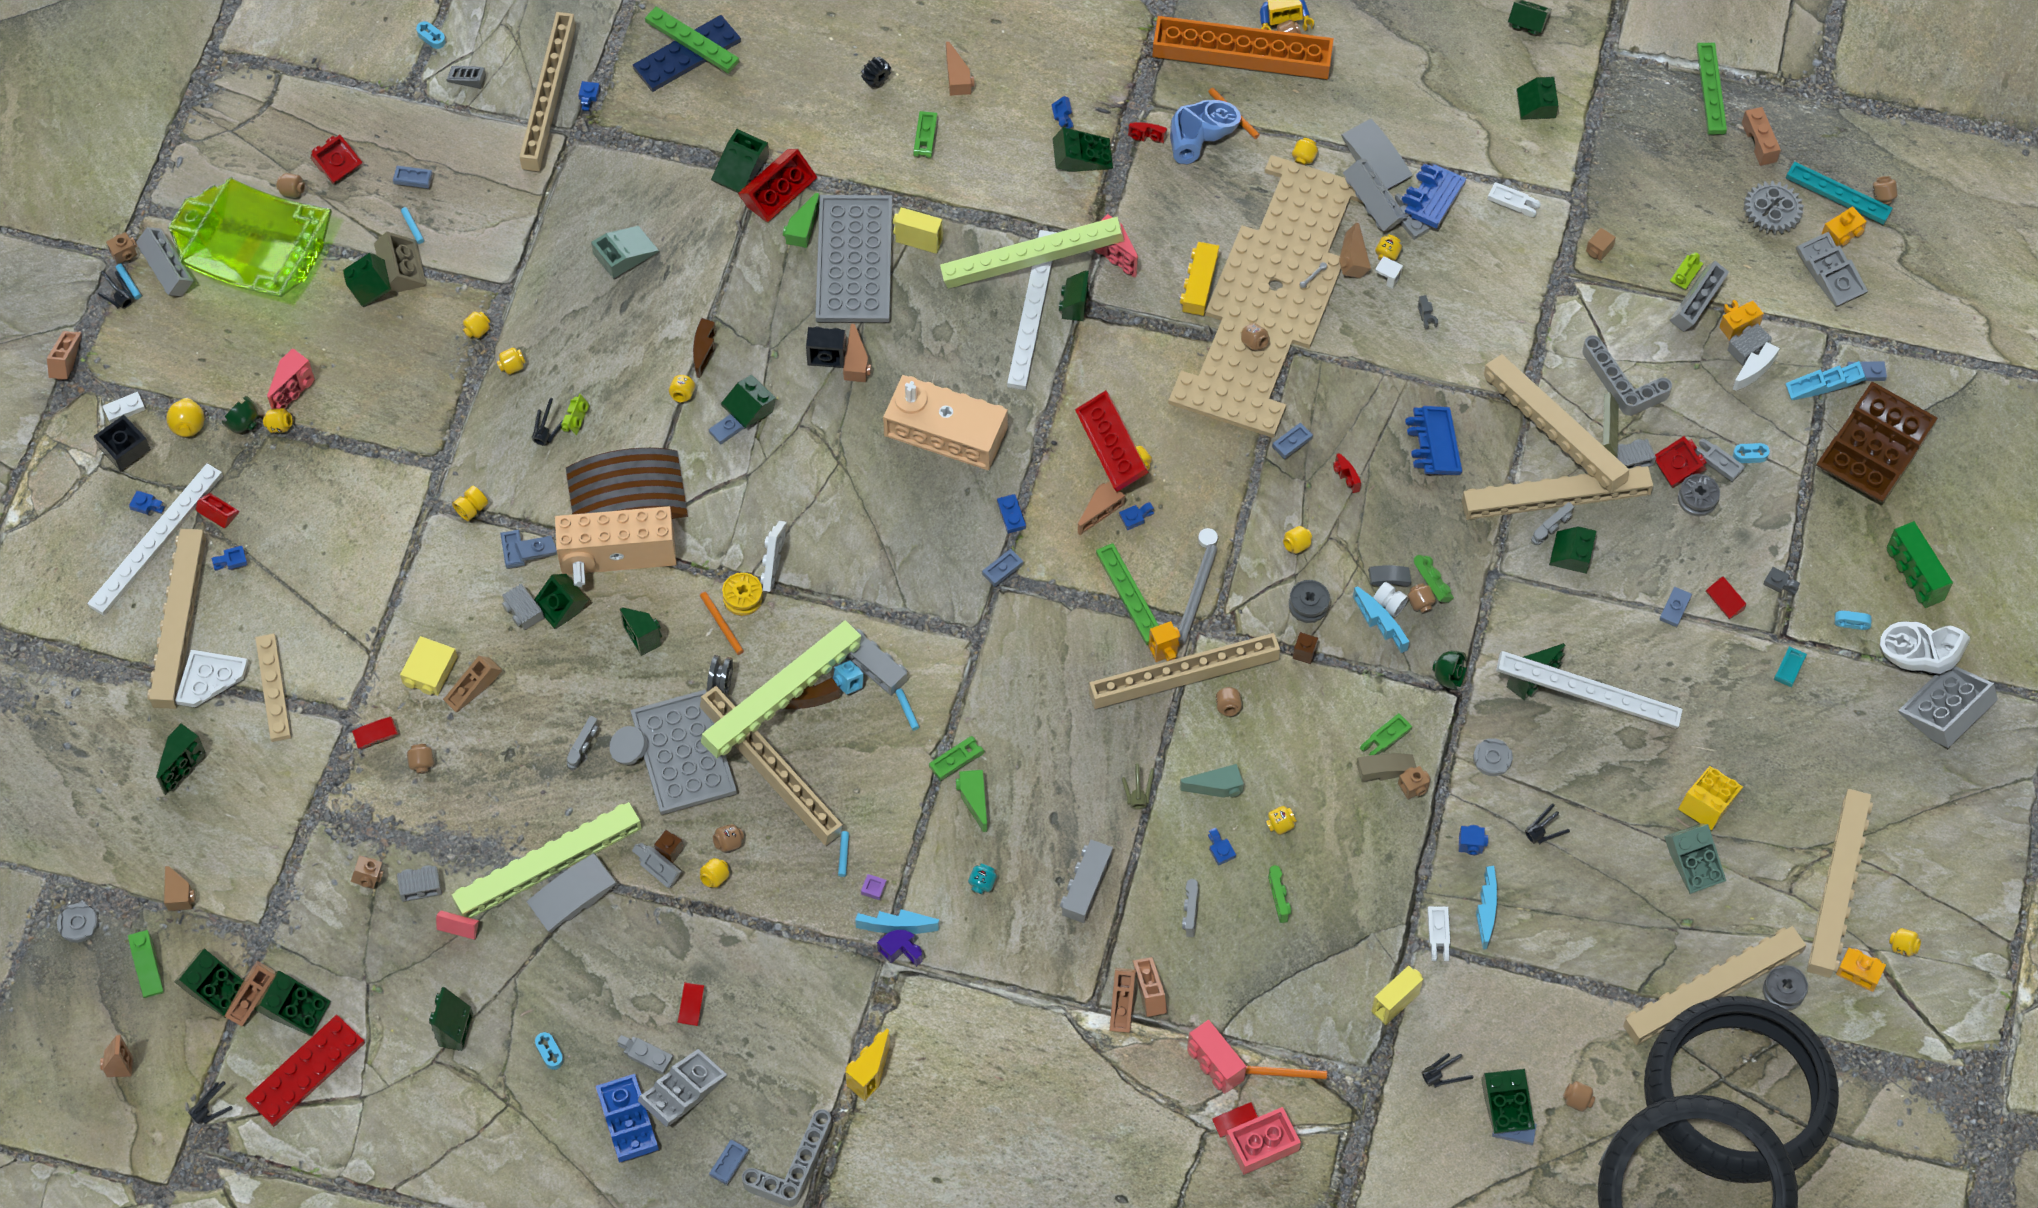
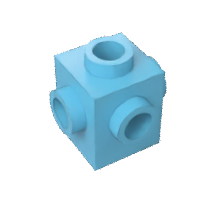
[833,660,863,695]

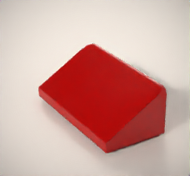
[196,493,239,528]
[1706,576,1746,619]

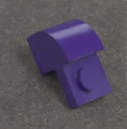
[877,930,923,967]

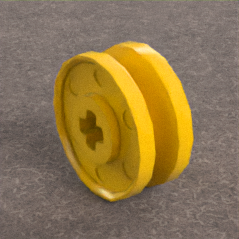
[722,572,763,616]

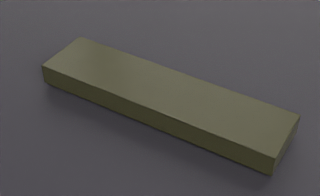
[1603,392,1619,456]

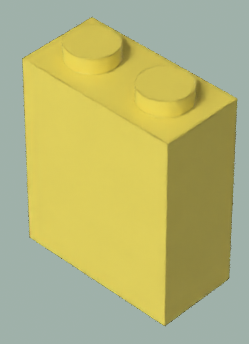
[893,207,943,254]
[400,636,458,696]
[1371,966,1423,1025]

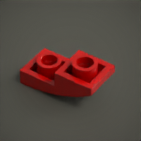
[1128,122,1167,144]
[1333,453,1361,493]
[352,716,398,750]
[677,982,704,1026]
[1212,1102,1258,1138]

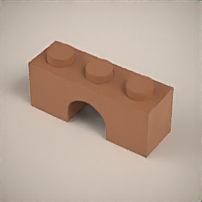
[1742,107,1781,166]

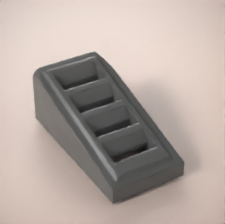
[446,66,486,89]

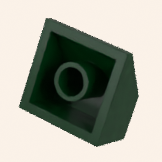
[1508,0,1552,34]
[1516,77,1559,120]
[343,253,391,307]
[1059,270,1089,322]
[721,374,776,429]
[1549,526,1597,574]
[534,573,588,629]
[620,607,662,656]

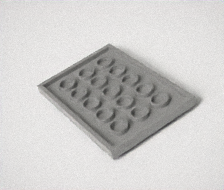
[630,690,737,815]

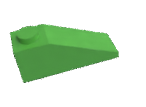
[783,193,820,248]
[956,770,987,832]
[128,930,164,998]

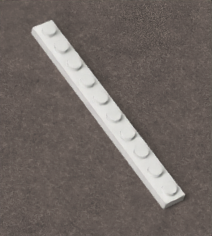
[1007,230,1057,390]
[87,464,223,616]
[1496,651,1682,729]

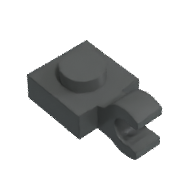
[1417,295,1438,329]
[1763,567,1800,595]

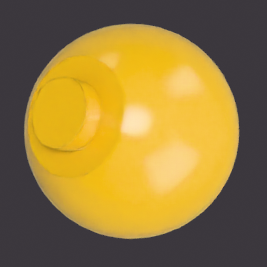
[166,398,205,437]

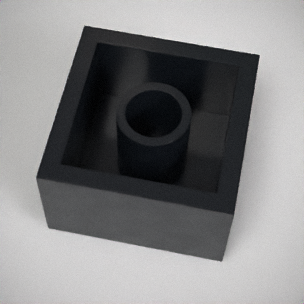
[806,326,847,368]
[93,414,151,472]

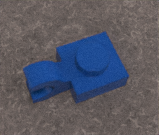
[578,81,600,111]
[1051,96,1073,129]
[129,491,165,515]
[1119,502,1154,530]
[211,546,247,571]
[1208,828,1236,866]

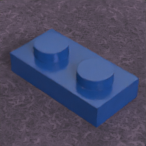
[997,494,1026,534]

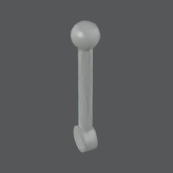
[1299,262,1327,288]

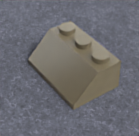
[374,232,426,292]

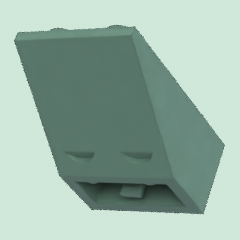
[591,226,659,279]
[1664,824,1726,894]

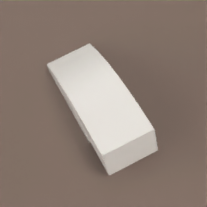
[1733,342,1780,391]

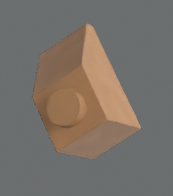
[164,866,196,911]

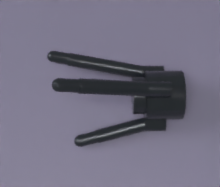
[98,270,133,309]
[532,398,563,446]
[1525,803,1570,845]
[1421,1053,1474,1088]
[188,1081,233,1124]

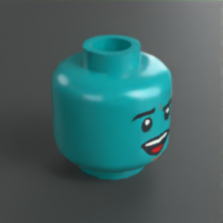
[968,863,997,894]

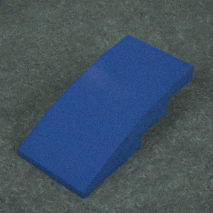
[596,1074,659,1163]

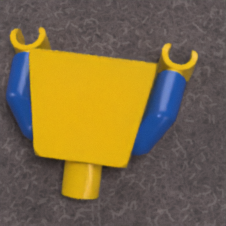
[1260,0,1314,31]

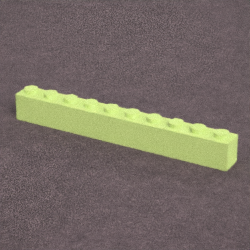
[940,217,1124,289]
[701,620,861,758]
[451,802,642,918]

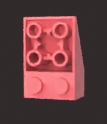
[1094,214,1138,278]
[267,348,315,409]

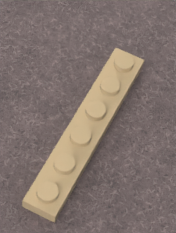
[255,634,291,742]

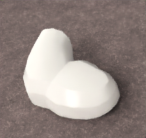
[1880,622,1970,674]

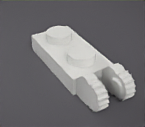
[1487,183,1541,217]
[1427,907,1450,961]

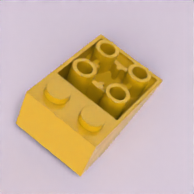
[1678,766,1743,830]
[845,1028,890,1101]

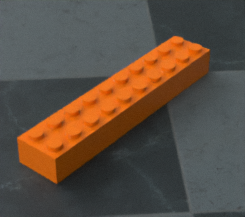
[1152,16,1334,79]

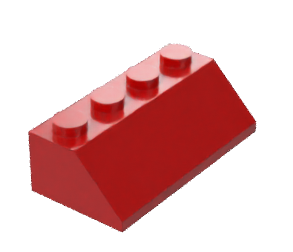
[738,149,817,222]

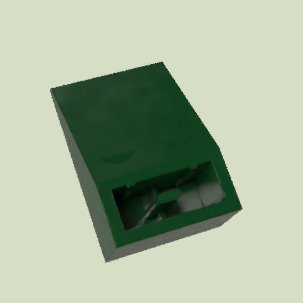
[1053,127,1113,172]
[711,129,769,193]
[1506,643,1566,701]
[156,723,206,795]
[174,948,244,1018]
[254,971,331,1036]
[429,987,473,1051]
[1481,1069,1535,1134]

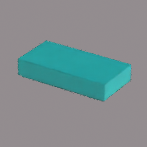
[1774,646,1807,688]

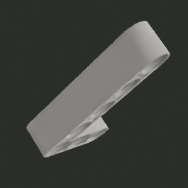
[1582,335,1672,416]
[742,1109,832,1207]

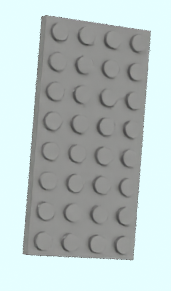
[815,195,892,322]

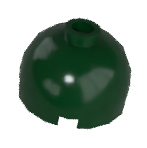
[222,396,259,433]
[1432,650,1467,690]

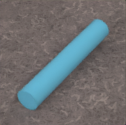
[401,207,424,244]
[116,264,142,300]
[895,688,919,731]
[838,831,849,877]

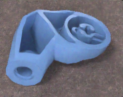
[1170,100,1241,164]

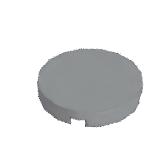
[610,726,647,765]
[1473,738,1513,776]
[57,903,98,943]

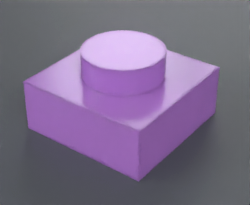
[861,874,887,900]

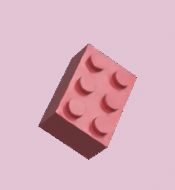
[1187,1019,1246,1094]
[1226,1107,1301,1175]

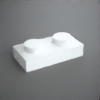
[103,392,146,424]

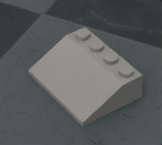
[1898,666,1998,748]

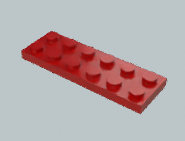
[1075,390,1149,492]
[245,1015,365,1127]

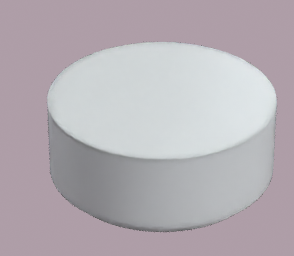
[1198,528,1218,548]

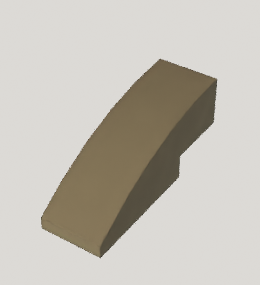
[1356,753,1416,782]

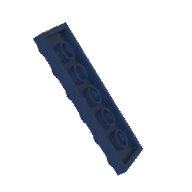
[633,15,741,92]

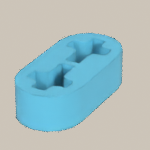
[416,21,446,49]
[1733,443,1770,463]
[1835,611,1872,630]
[535,1032,563,1070]

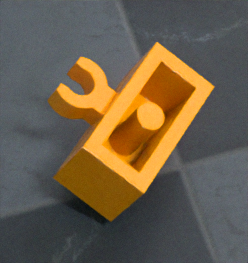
[1822,206,1867,246]
[1719,300,1764,341]
[1148,621,1180,662]
[1836,947,1886,992]

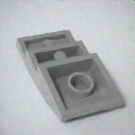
[1341,119,1412,189]
[1796,232,1868,307]
[526,853,617,933]
[638,1049,727,1127]

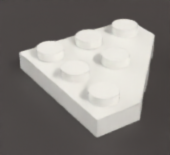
[760,521,787,592]
[175,650,249,707]

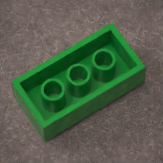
[1887,521,1953,608]

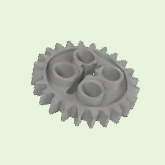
[1743,181,1804,234]

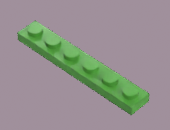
[645,7,739,74]
[1696,42,1727,134]
[1096,543,1159,645]

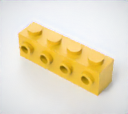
[1180,242,1219,316]

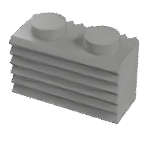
[1727,323,1772,365]
[1615,439,1656,469]
[502,584,544,630]
[397,865,442,902]

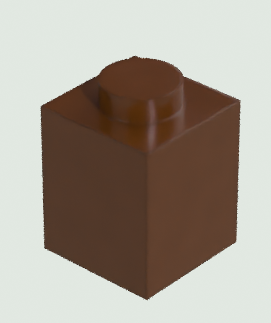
[1292,632,1318,664]
[654,830,684,864]

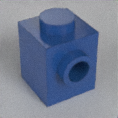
[1458,825,1488,855]

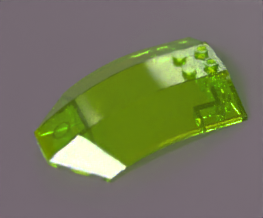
[168,177,332,297]

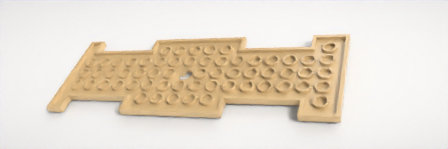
[1168,155,1364,438]

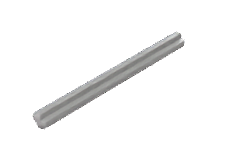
[1178,544,1217,644]

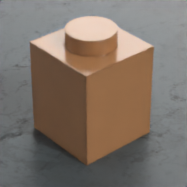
[1586,228,1616,261]

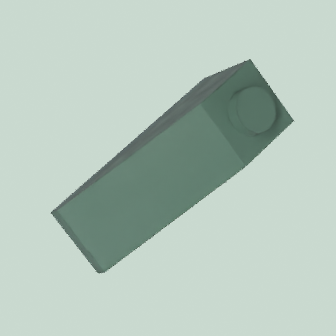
[1180,764,1244,798]

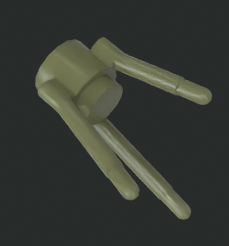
[1122,763,1154,809]

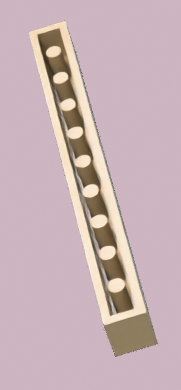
[520,12,576,172]
[1484,354,1630,492]
[1461,466,1653,520]
[147,529,206,709]
[1089,633,1280,709]
[700,686,842,846]
[1806,789,1873,978]
[1623,926,1806,1046]

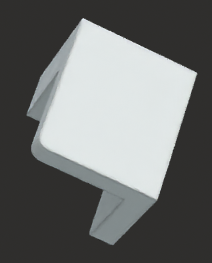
[1375,256,1403,289]

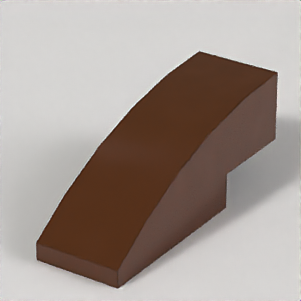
[693,318,716,378]
[784,677,840,709]

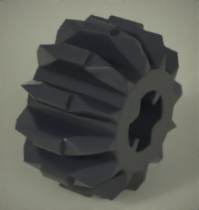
[861,56,892,88]

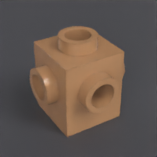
[106,232,137,265]
[1398,766,1430,799]
[351,855,384,889]

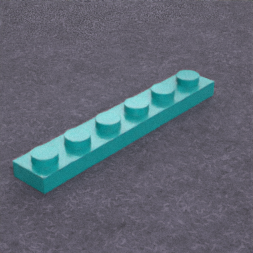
[1786,161,1893,225]

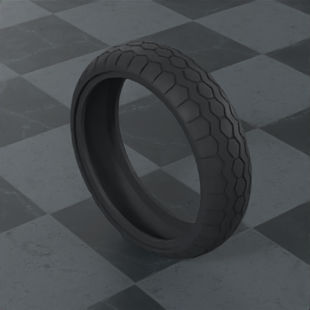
[1644,996,1839,1183]
[1598,1095,1798,1208]

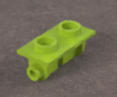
[1670,252,1704,290]
[561,394,589,435]

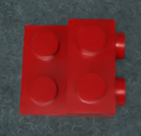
[310,134,362,184]
[1655,436,1707,488]

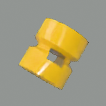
[452,486,488,521]

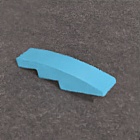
[1786,361,1867,400]
[1353,586,1409,653]
[1476,866,1497,949]
[855,909,939,934]

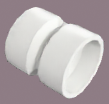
[1373,582,1409,617]

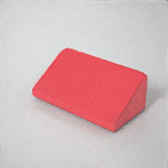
[436,911,479,940]

